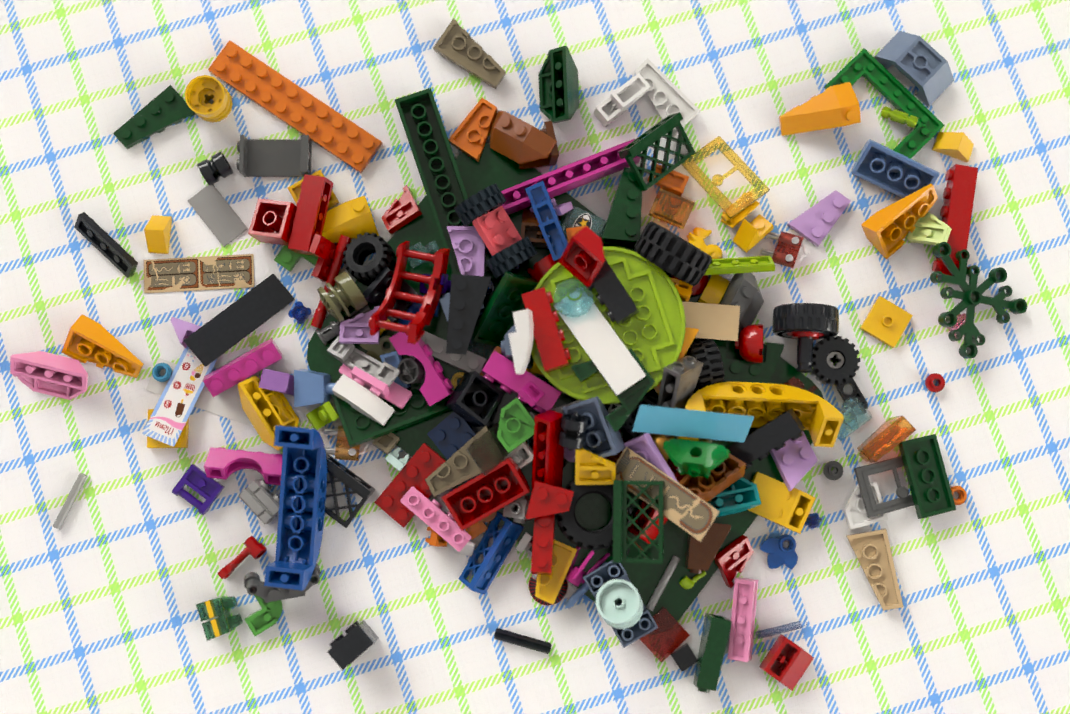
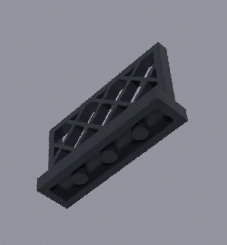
[325,454,376,528]

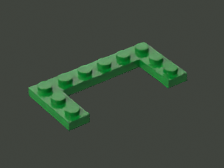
[824,48,945,159]

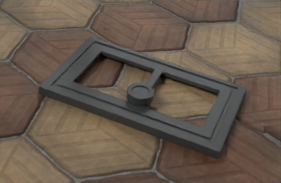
[854,456,914,518]

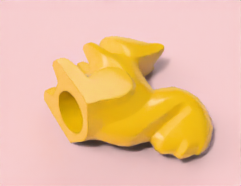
[686,227,723,259]

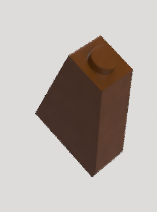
[685,523,731,574]

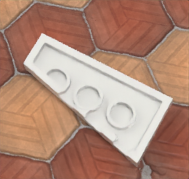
[634,58,700,137]

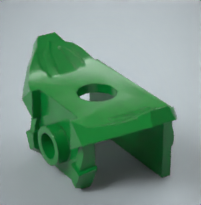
[663,439,730,479]

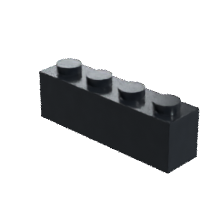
[590,259,639,324]
[726,408,805,470]

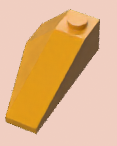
[779,82,861,136]

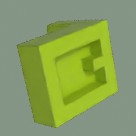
[306,401,339,430]

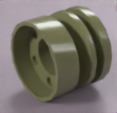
[317,271,368,323]

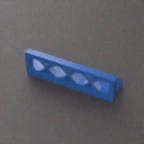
[459,512,524,595]

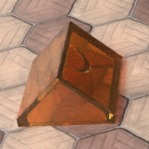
[648,186,695,230]

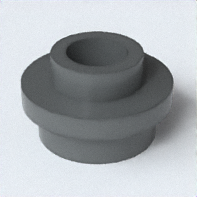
[823,461,843,480]

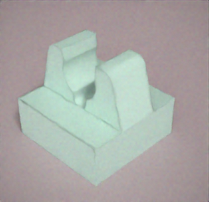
[385,447,410,471]

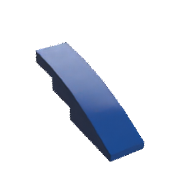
[525,181,568,261]

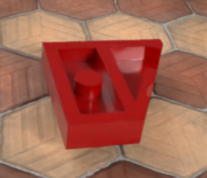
[525,481,574,519]

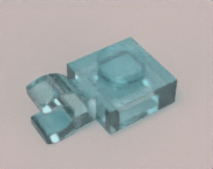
[408,241,440,268]

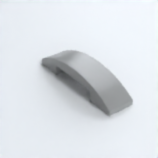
[327,336,401,387]

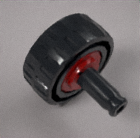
[773,303,839,373]

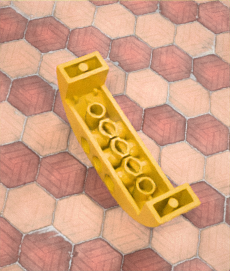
[678,382,844,447]

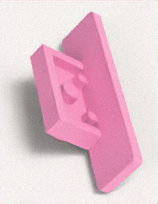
[339,364,412,409]
[400,487,472,552]

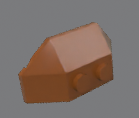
[489,110,557,164]

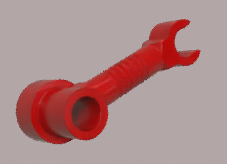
[217,536,267,579]

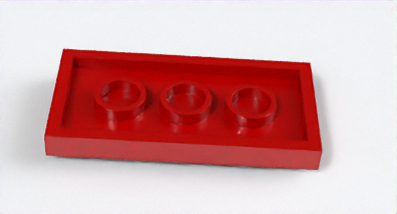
[374,443,446,528]

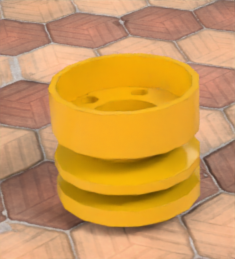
[185,75,233,123]

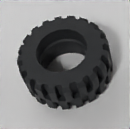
[634,222,712,286]
[556,479,632,550]

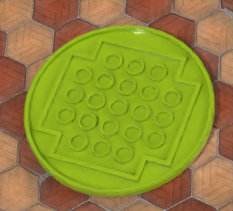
[531,246,685,405]

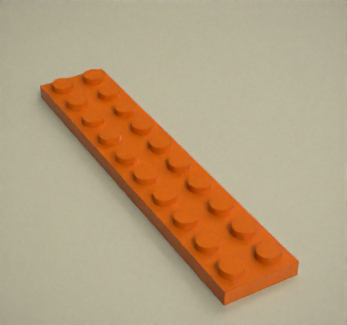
[208,40,382,173]

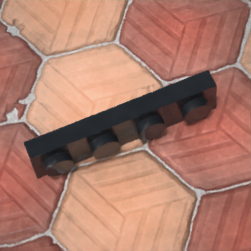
[74,212,138,278]

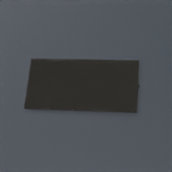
[466,420,513,476]

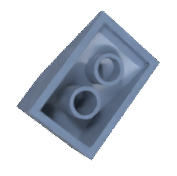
[562,396,625,458]

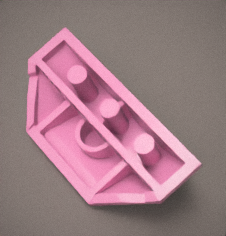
[10,351,88,400]

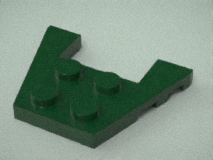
[713,339,784,383]
[571,349,655,433]

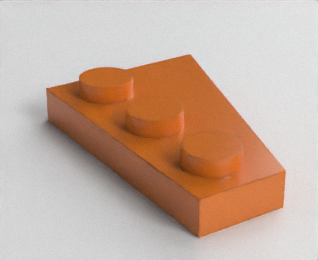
[448,98,498,162]

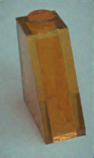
[857,415,916,463]

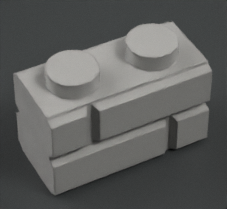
[238,480,280,525]

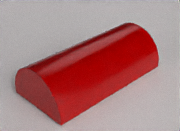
[441,457,530,531]

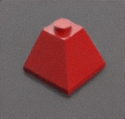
[559,226,605,288]

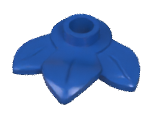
[760,534,798,569]

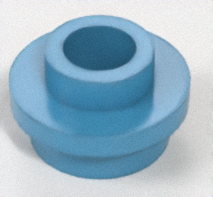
[152,363,172,382]

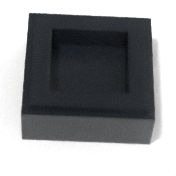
[670,643,698,672]

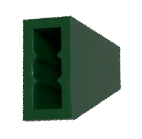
[693,613,732,693]

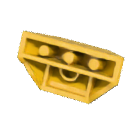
[237,376,299,451]

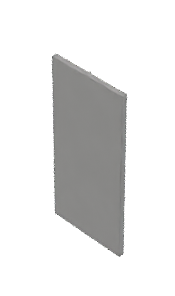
[188,184,248,247]

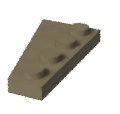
[433,18,506,89]

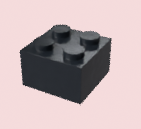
[446,371,504,428]
[327,620,379,670]

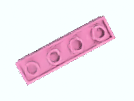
[728,577,758,662]

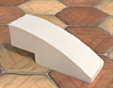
[593,73,651,127]
[509,309,534,375]
[332,374,395,426]

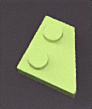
[907,212,952,245]

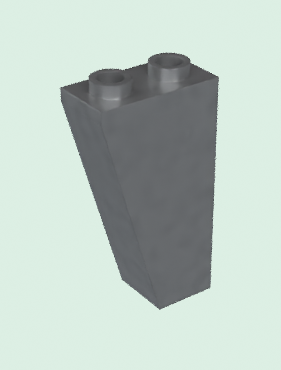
[657,356,703,438]

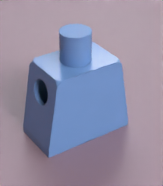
[294,369,336,407]

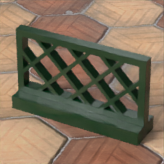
[618,112,695,191]
[613,480,664,564]

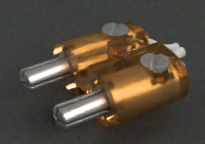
[324,426,370,461]

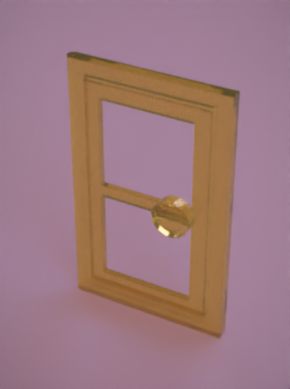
[681,136,770,219]

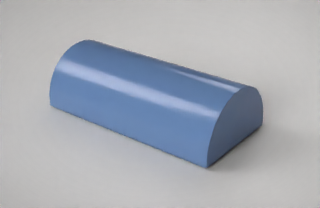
[851,139,940,198]

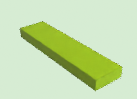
[704,256,775,275]

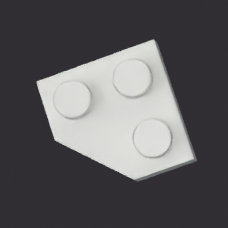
[843,481,888,530]

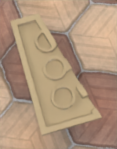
[846,529,903,610]

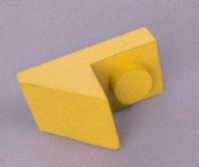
[733,214,774,253]

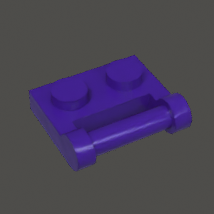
[172,464,224,515]

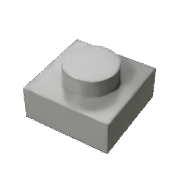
[515,532,533,554]

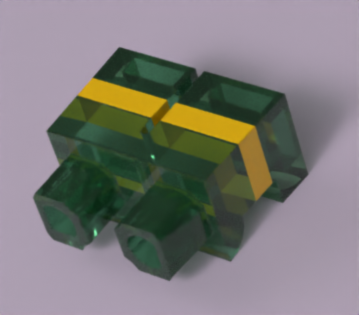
[196,596,243,641]

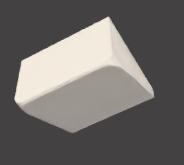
[454,540,476,556]

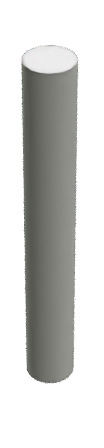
[53,473,87,529]
[646,555,680,611]

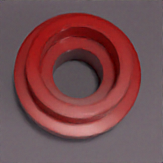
[925,373,945,393]

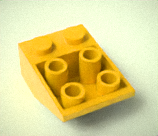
[748,471,816,534]

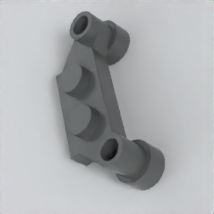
[244,563,321,603]

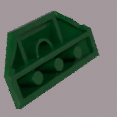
[538,46,579,123]

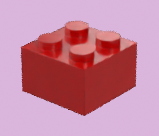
[248,198,297,246]

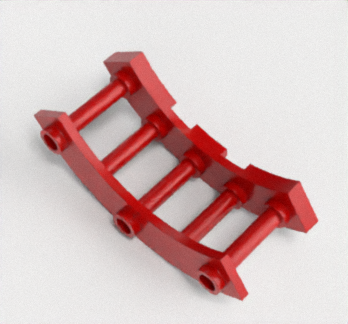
[368,241,450,344]

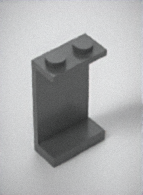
[237,135,312,177]

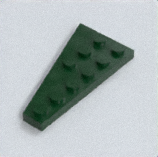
[331,387,455,448]

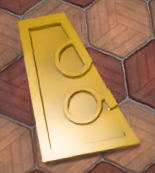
[535,539,577,605]

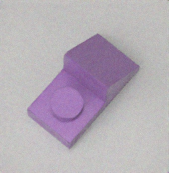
[259,369,294,396]

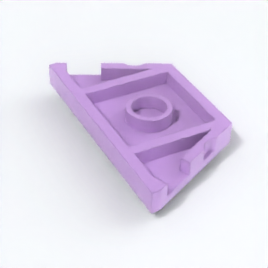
[769,431,818,491]

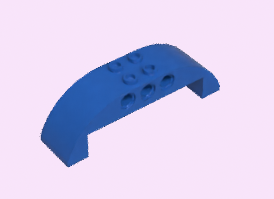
[264,425,327,591]

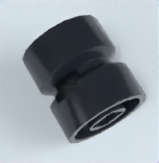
[197,152,233,185]

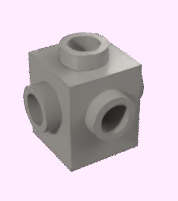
[503,495,533,524]

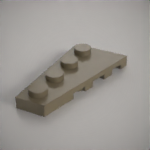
[425,425,504,497]

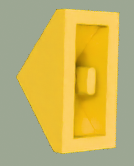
[932,132,974,162]
[144,215,172,254]

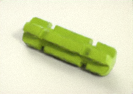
[881,106,918,128]

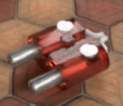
[760,231,809,268]

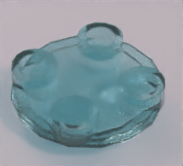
[554,279,593,317]

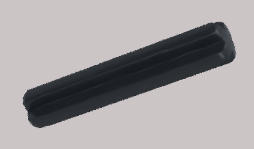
[494,628,551,654]

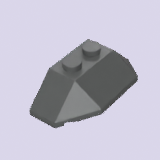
[719,273,764,335]

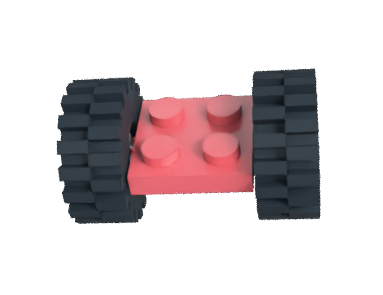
[454,184,538,278]

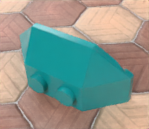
[707,477,761,517]

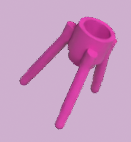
[566,546,610,587]

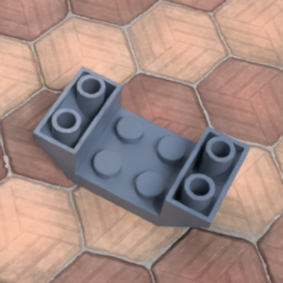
[874,31,954,107]
[583,560,658,648]

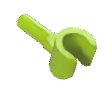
[679,571,707,589]

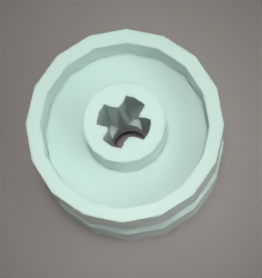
[596,579,643,629]

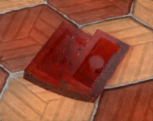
[640,607,690,663]

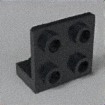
[363,266,419,323]

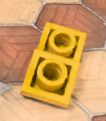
[698,275,730,304]

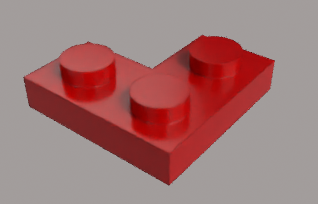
[308,234,337,283]

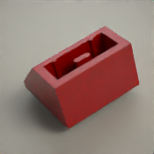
[759,634,814,691]

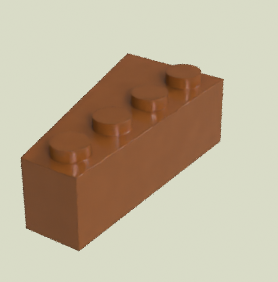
[679,453,746,502]

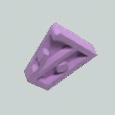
[339,306,380,344]

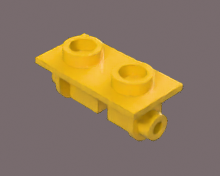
[720,191,760,229]

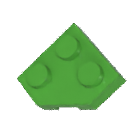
[497,397,534,453]

